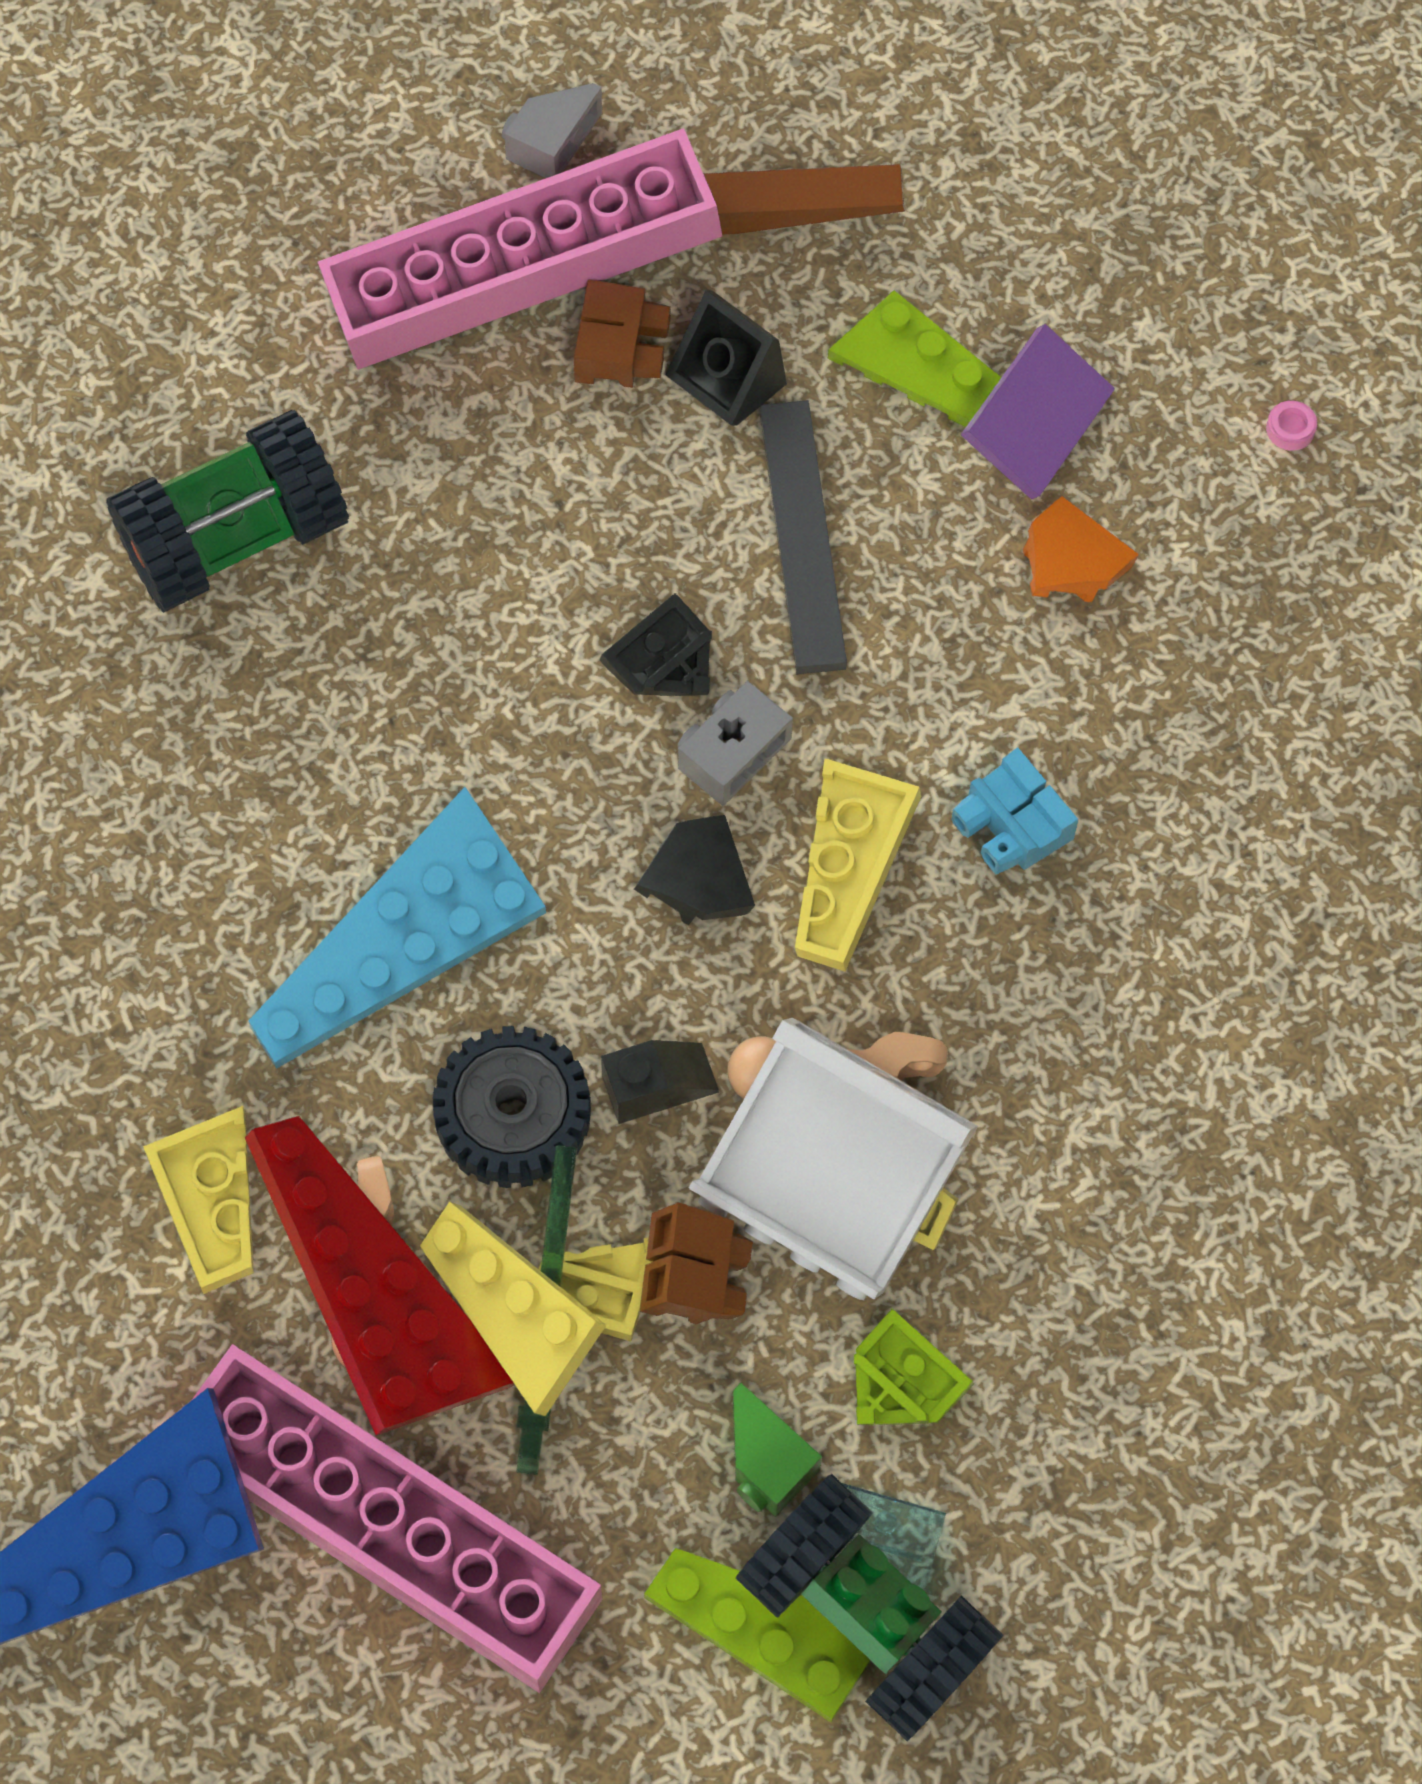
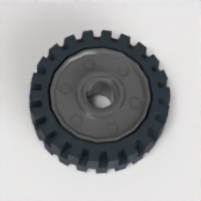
[433,1026,591,1188]

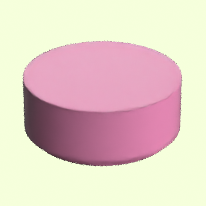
[1266,401,1317,451]

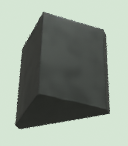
[665,290,787,426]

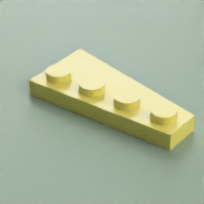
[795,758,921,971]
[420,1201,606,1416]

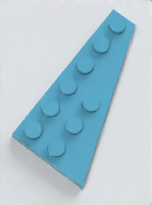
[249,787,546,1069]

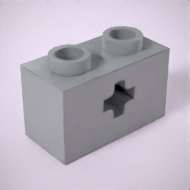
[678,681,793,806]

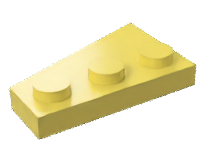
[143,1106,254,1294]

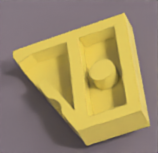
[539,1238,652,1341]

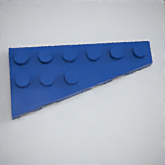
[0,1388,264,1645]

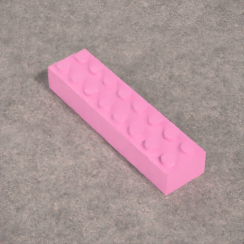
[318,128,722,370]
[192,1344,602,1694]

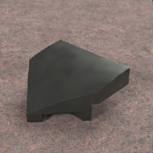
[599,593,712,696]
[634,815,755,925]

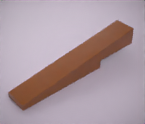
[703,164,905,235]

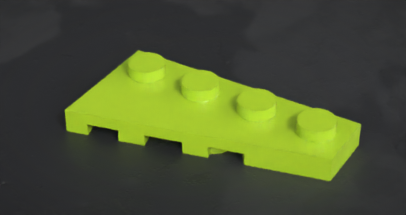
[827,290,1002,427]
[644,1548,871,1722]

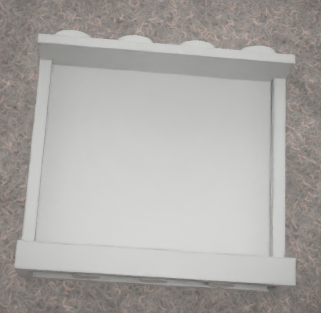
[689,1018,978,1300]

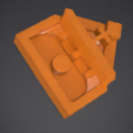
[1023,496,1139,602]

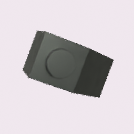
[601,1040,719,1124]

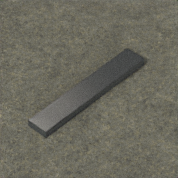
[760,400,847,675]

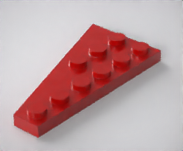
[245,1116,515,1436]

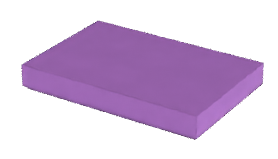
[961,324,1115,499]

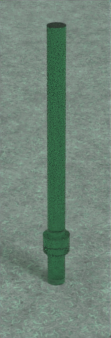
[516,1146,577,1475]

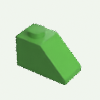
[733,1383,822,1517]

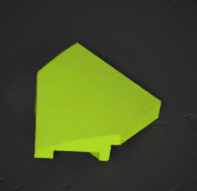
[854,1309,975,1425]

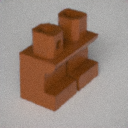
[574,279,671,388]
[640,1202,753,1324]

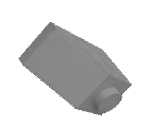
[502,83,602,178]

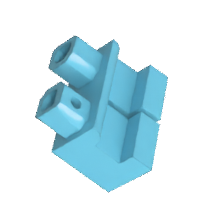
[951,747,1079,874]

